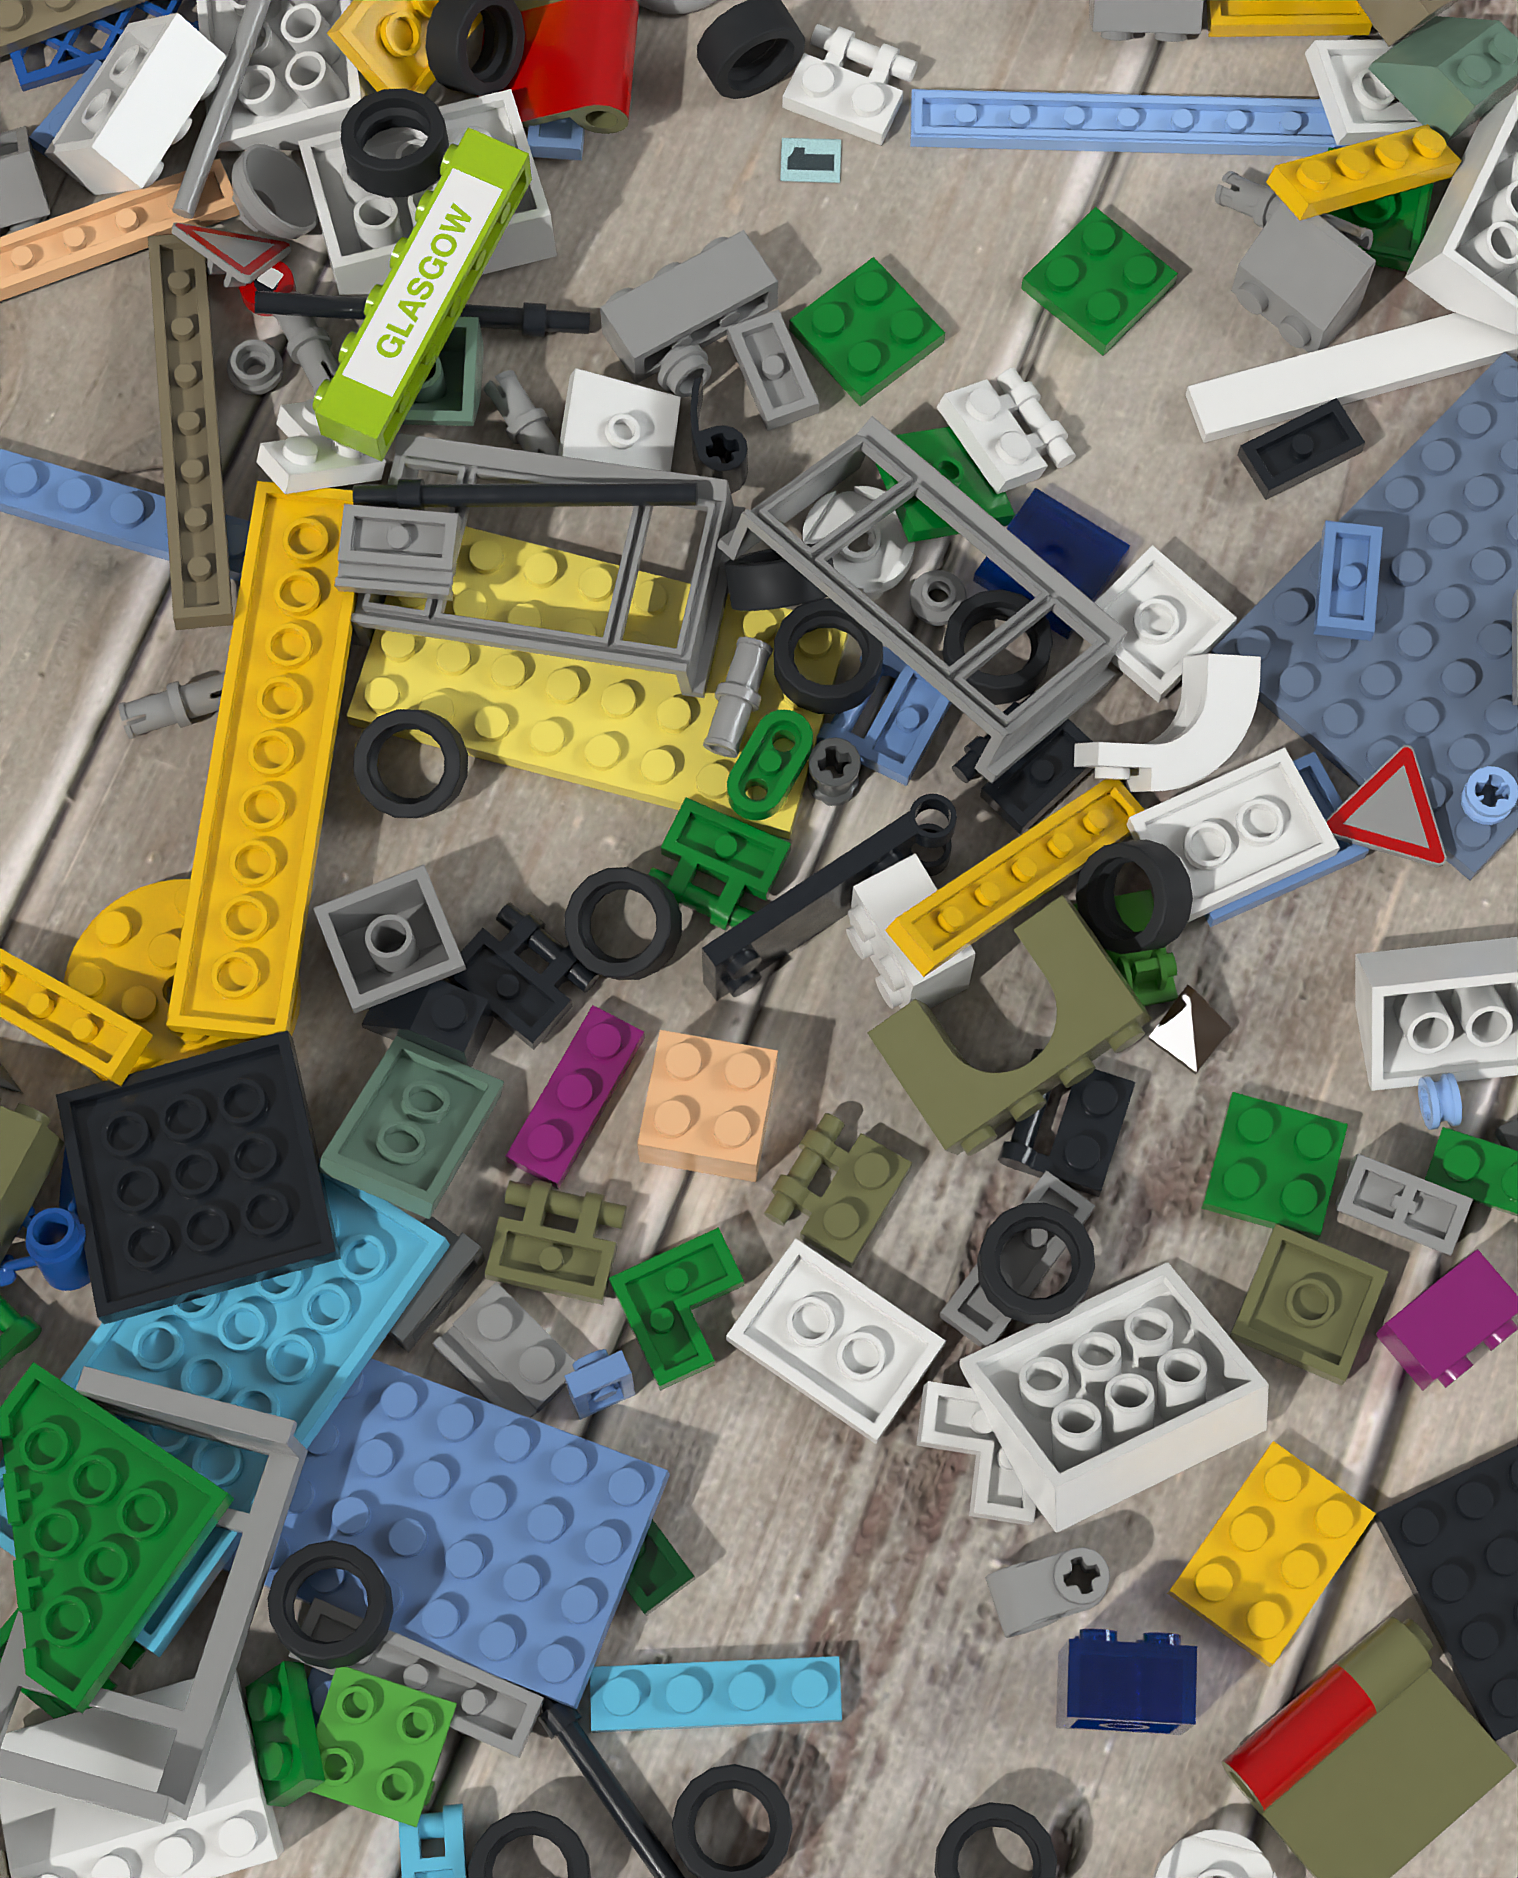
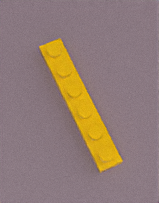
[885,779,1144,977]

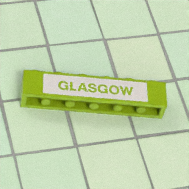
[312,127,532,462]

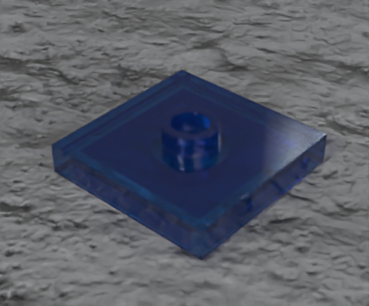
[973,488,1131,639]

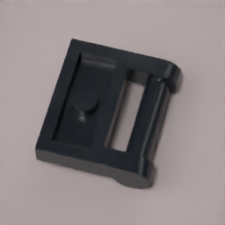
[998,1049,1136,1197]

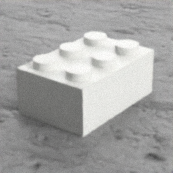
[44,13,227,195]

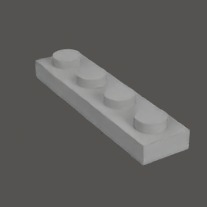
[288,1597,545,1758]

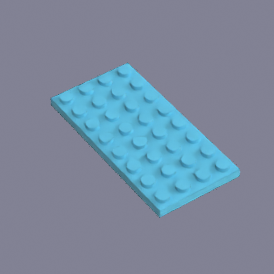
[0,1158,450,1657]

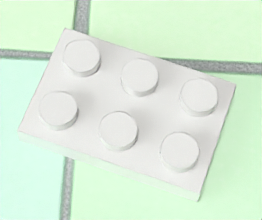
[1127,748,1340,922]
[726,1238,946,1444]

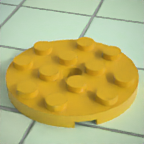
[63,879,301,1082]

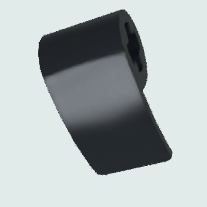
[690,376,748,494]

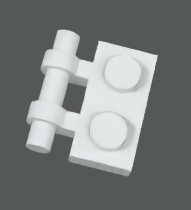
[782,24,918,146]
[937,368,1076,494]

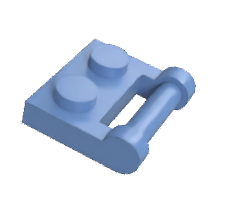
[816,646,952,786]

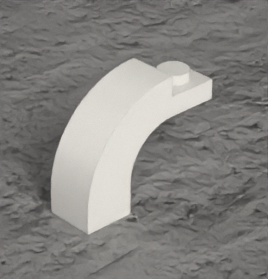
[1074,654,1261,792]

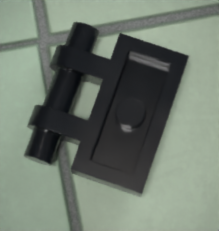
[952,691,1093,835]
[446,902,599,1050]

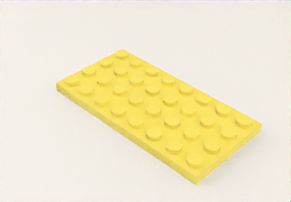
[347,526,849,839]

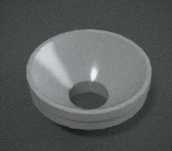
[232,144,319,239]

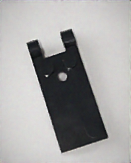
[702,794,957,1001]

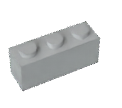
[600,230,778,384]

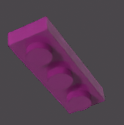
[505,1005,645,1189]

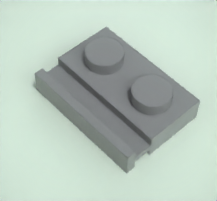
[334,504,462,601]
[433,1282,575,1418]

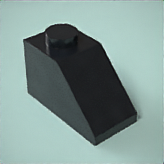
[361,980,494,1067]

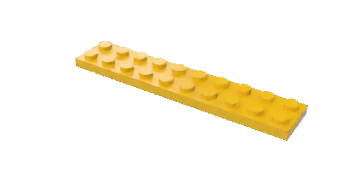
[166,481,358,1040]

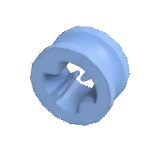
[1461,766,1518,825]
[1418,1073,1462,1130]

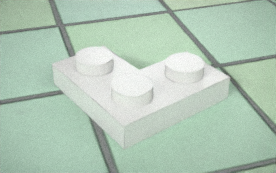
[256,399,386,494]
[916,1381,1036,1525]

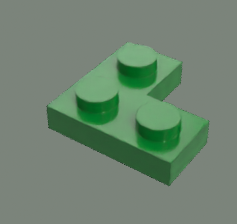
[609,1227,744,1391]

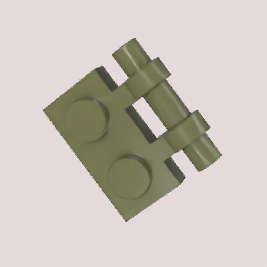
[764,1113,912,1268]
[485,1180,627,1305]

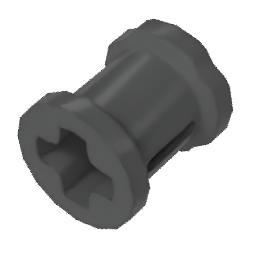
[808,738,861,806]

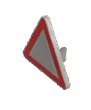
[171,222,292,288]
[1325,745,1447,868]

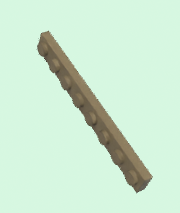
[148,234,234,630]

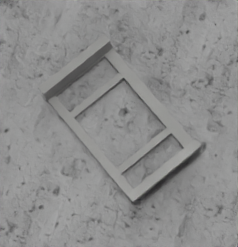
[717,416,1128,783]
[351,433,745,698]
[0,1366,308,1824]

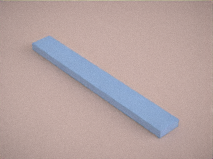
[910,89,1346,157]

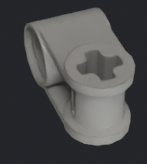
[985,1547,1110,1638]

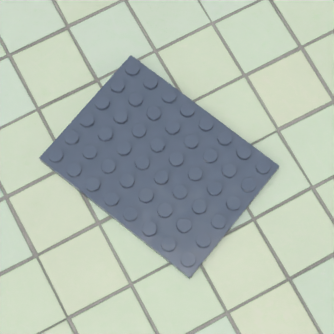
[1211,352,1518,881]

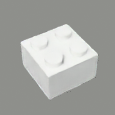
[846,853,976,1009]

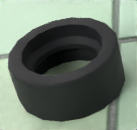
[425,0,525,96]
[697,0,805,99]
[340,88,449,198]
[724,544,834,611]
[942,589,1053,705]
[774,598,883,714]
[353,709,468,819]
[1075,839,1193,955]
[565,867,682,980]
[977,1202,1095,1324]
[267,1540,394,1669]
[672,1764,793,1878]
[934,1802,1057,1878]
[468,1811,591,1878]

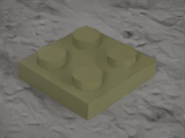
[1229,1224,1389,1386]

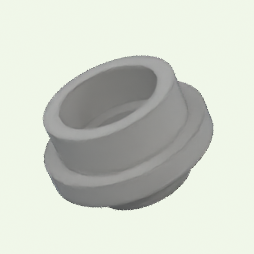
[227,340,283,395]
[658,345,711,398]
[910,570,967,626]

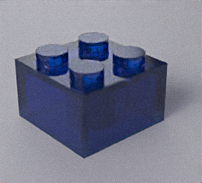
[1056,1629,1197,1735]

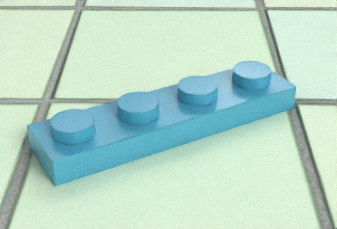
[590,1656,842,1733]

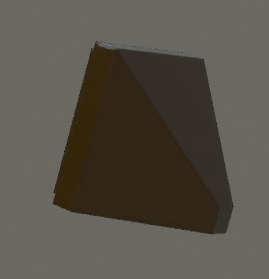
[1148,985,1231,1075]

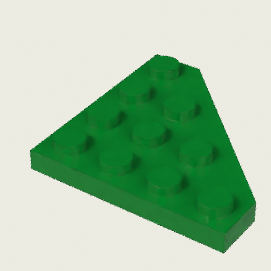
[0,1362,234,1714]

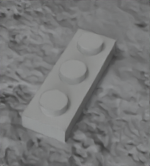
[939,1171,1095,1349]

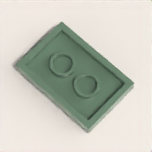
[319,1036,504,1219]

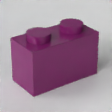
[1375,1249,1518,1391]

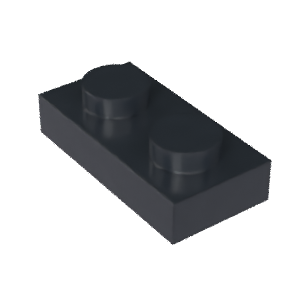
[1237,398,1365,500]

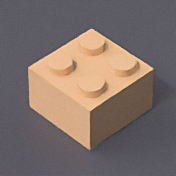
[637,1030,778,1182]

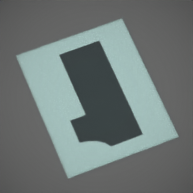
[780,138,841,183]

